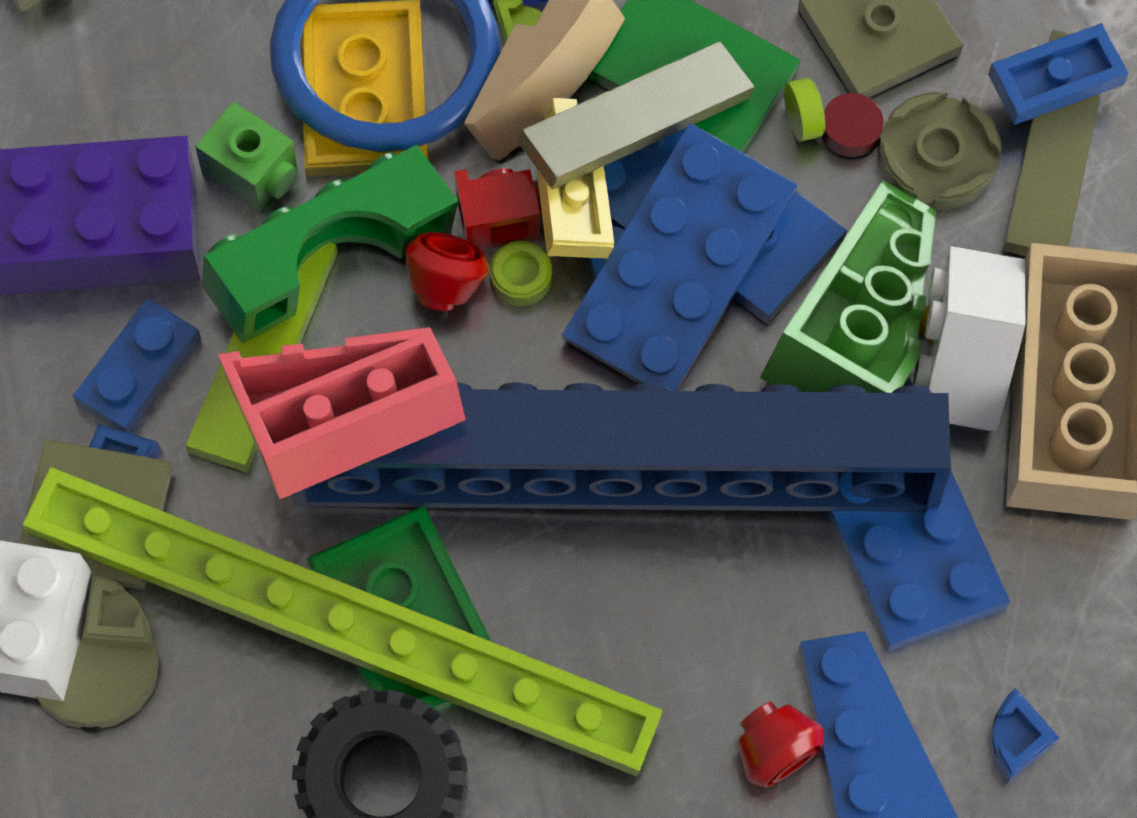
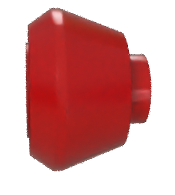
[405,232,489,311]
[737,701,824,788]

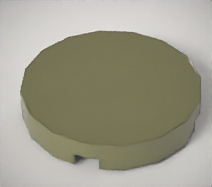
[878,92,1001,210]
[36,619,159,729]

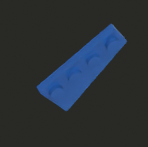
[799,631,958,818]

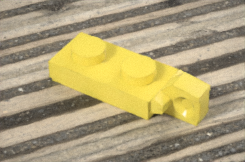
[536,98,614,259]

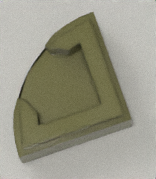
[83,575,152,650]

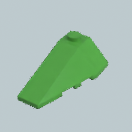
[760,180,936,393]

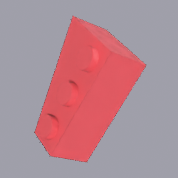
[218,327,466,499]

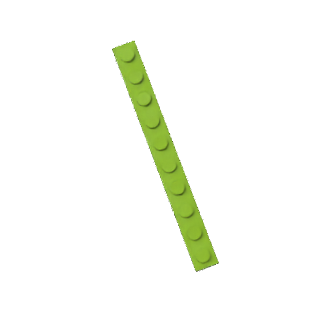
[22,467,663,777]

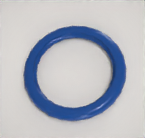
[270,0,501,152]

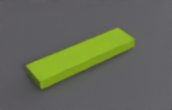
[185,243,338,473]

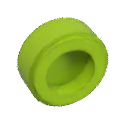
[784,77,825,142]
[489,241,552,307]

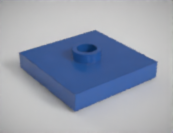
[733,157,847,325]

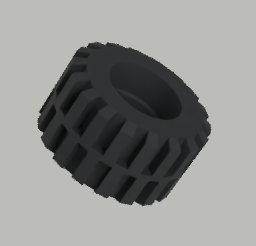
[292,689,468,818]

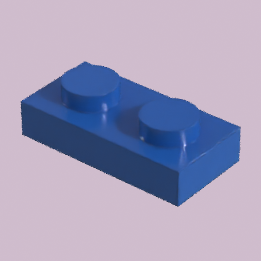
[988,23,1129,125]
[73,298,201,433]

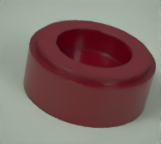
[822,93,884,157]

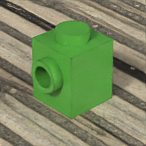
[195,101,298,212]

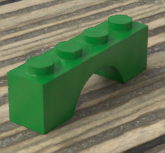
[202,145,458,344]

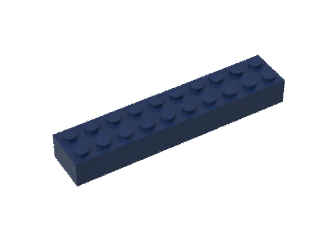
[292,382,951,512]

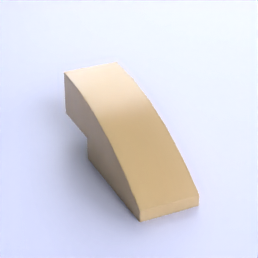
[464,0,625,160]

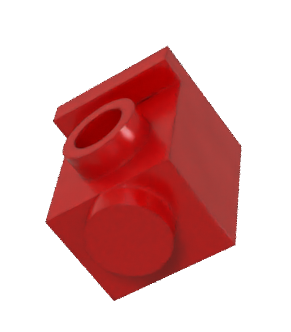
[454,168,542,250]

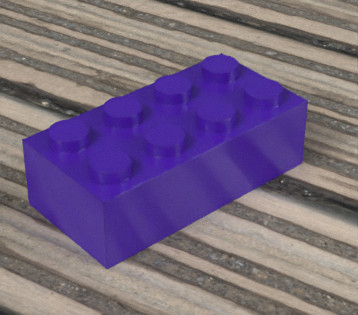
[0,135,201,296]

